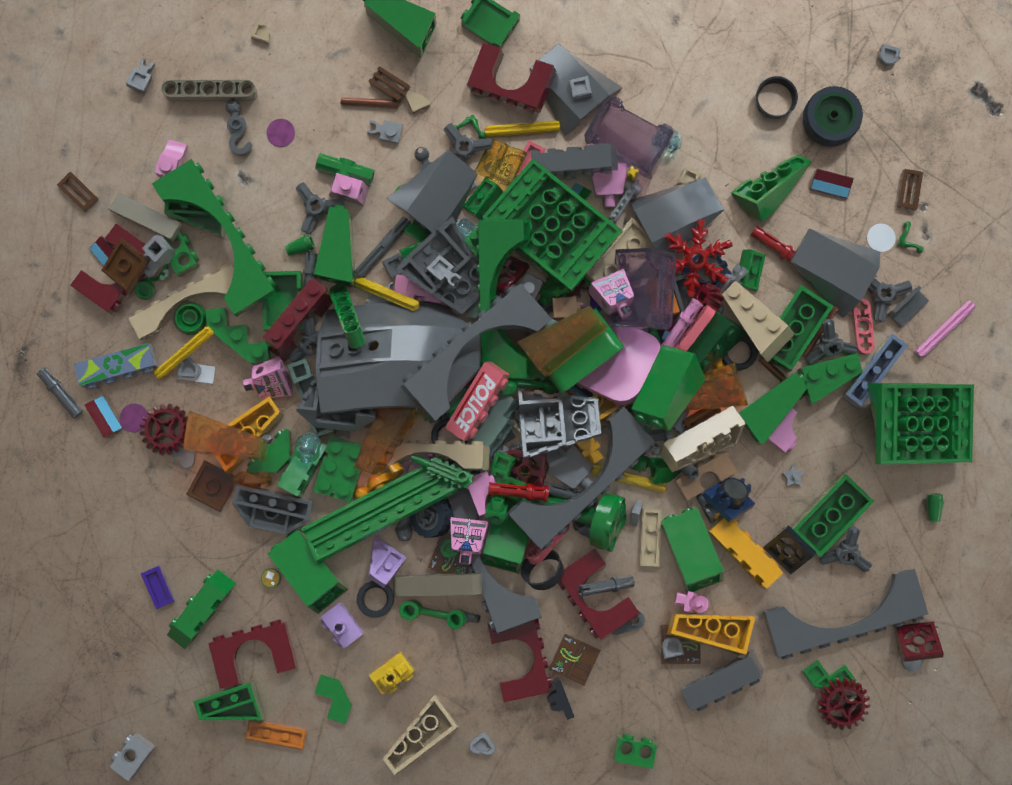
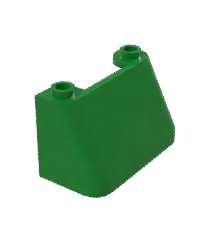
[534,308,624,394]

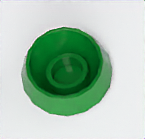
[173,302,207,335]

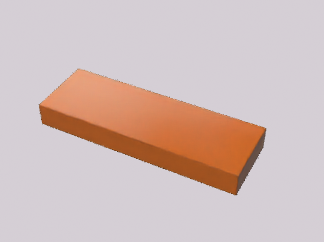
[245,720,307,750]

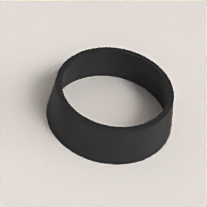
[756,76,798,119]
[521,550,564,590]

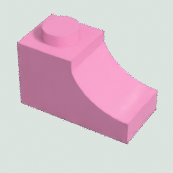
[155,139,188,178]
[766,409,797,453]
[468,471,496,518]

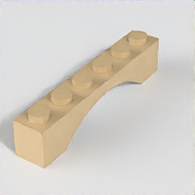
[129,264,234,341]
[372,439,490,471]

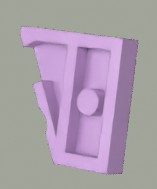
[368,536,407,588]

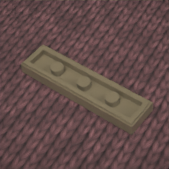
[108,193,182,242]

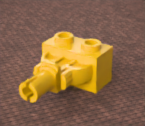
[369,651,415,695]

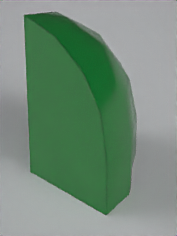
[404,219,431,243]
[647,457,681,484]

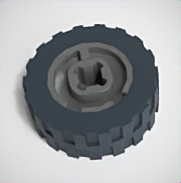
[410,498,454,538]

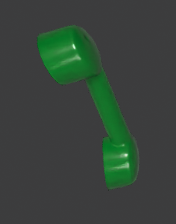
[499,378,559,395]
[399,600,466,630]

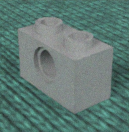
[110,733,156,781]

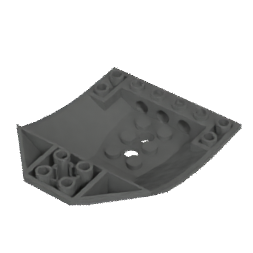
[315,302,481,414]

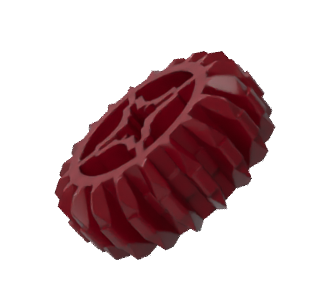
[140,403,193,456]
[817,677,870,730]

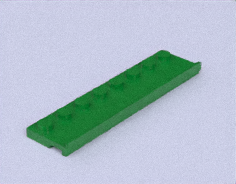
[301,456,458,563]

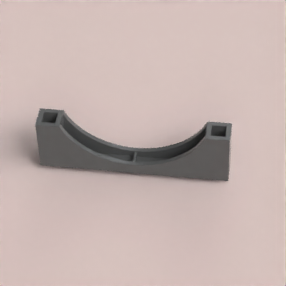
[401,283,551,423]
[507,407,655,549]
[446,470,542,634]
[762,568,928,660]

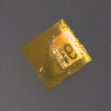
[475,138,527,186]

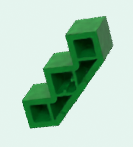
[206,307,272,365]
[167,569,236,649]

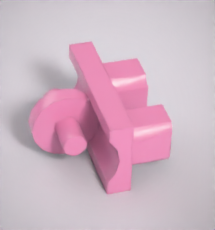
[675,591,709,613]

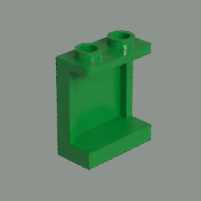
[460,0,520,48]

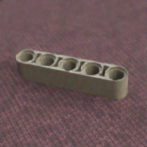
[161,80,258,101]
[393,573,483,597]

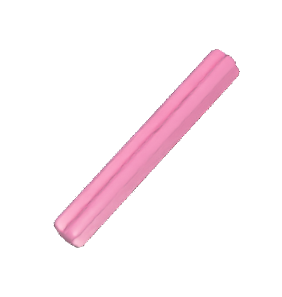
[915,301,976,358]

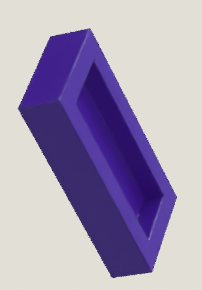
[141,566,175,609]

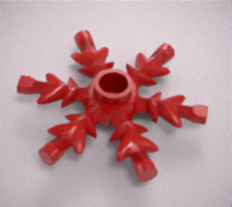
[659,219,733,297]

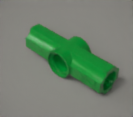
[315,153,375,186]

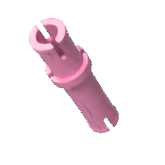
[661,298,703,348]

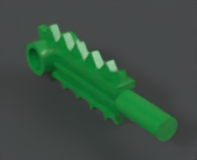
[411,454,474,489]

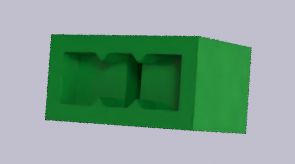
[164,231,200,277]
[613,734,657,769]

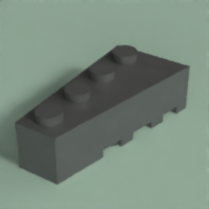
[531,144,618,179]
[681,650,764,711]

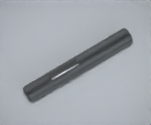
[355,216,411,277]

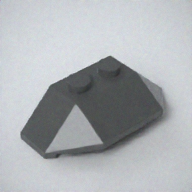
[232,484,313,535]

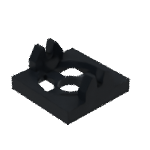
[763,525,817,574]
[547,677,574,720]

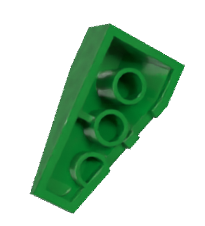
[731,155,812,221]

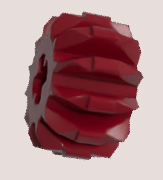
[694,283,725,313]

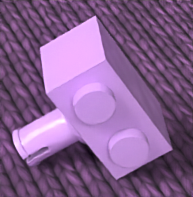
[321,602,364,648]

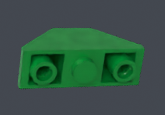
[246,428,292,474]

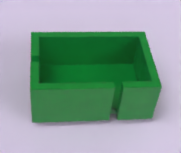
[262,271,304,332]
[313,436,369,503]

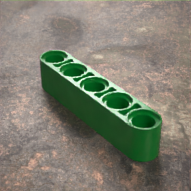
[329,283,366,348]

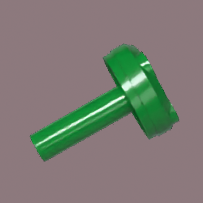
[543,493,627,552]

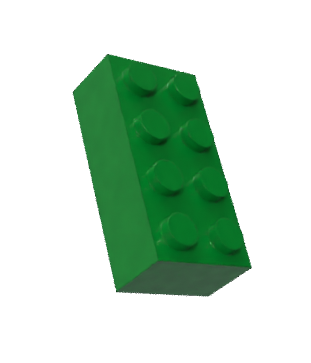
[758,285,833,372]
[791,474,874,557]

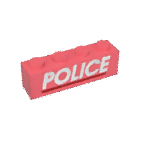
[445,362,510,441]

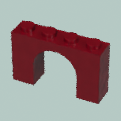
[467,43,557,114]
[70,224,146,314]
[263,278,333,362]
[558,548,640,641]
[208,619,298,689]
[488,619,553,702]

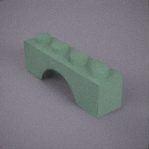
[287,358,335,439]

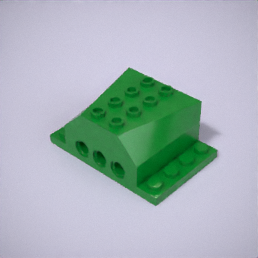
[482,158,623,292]
[867,383,974,465]

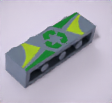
[842,334,908,408]
[74,343,158,390]

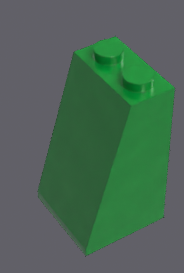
[363,0,437,58]
[314,205,356,288]
[632,345,706,431]
[738,372,808,445]
[482,497,539,574]
[661,508,724,594]
[268,529,348,614]

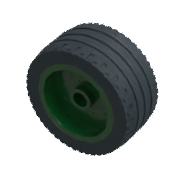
[803,86,863,147]

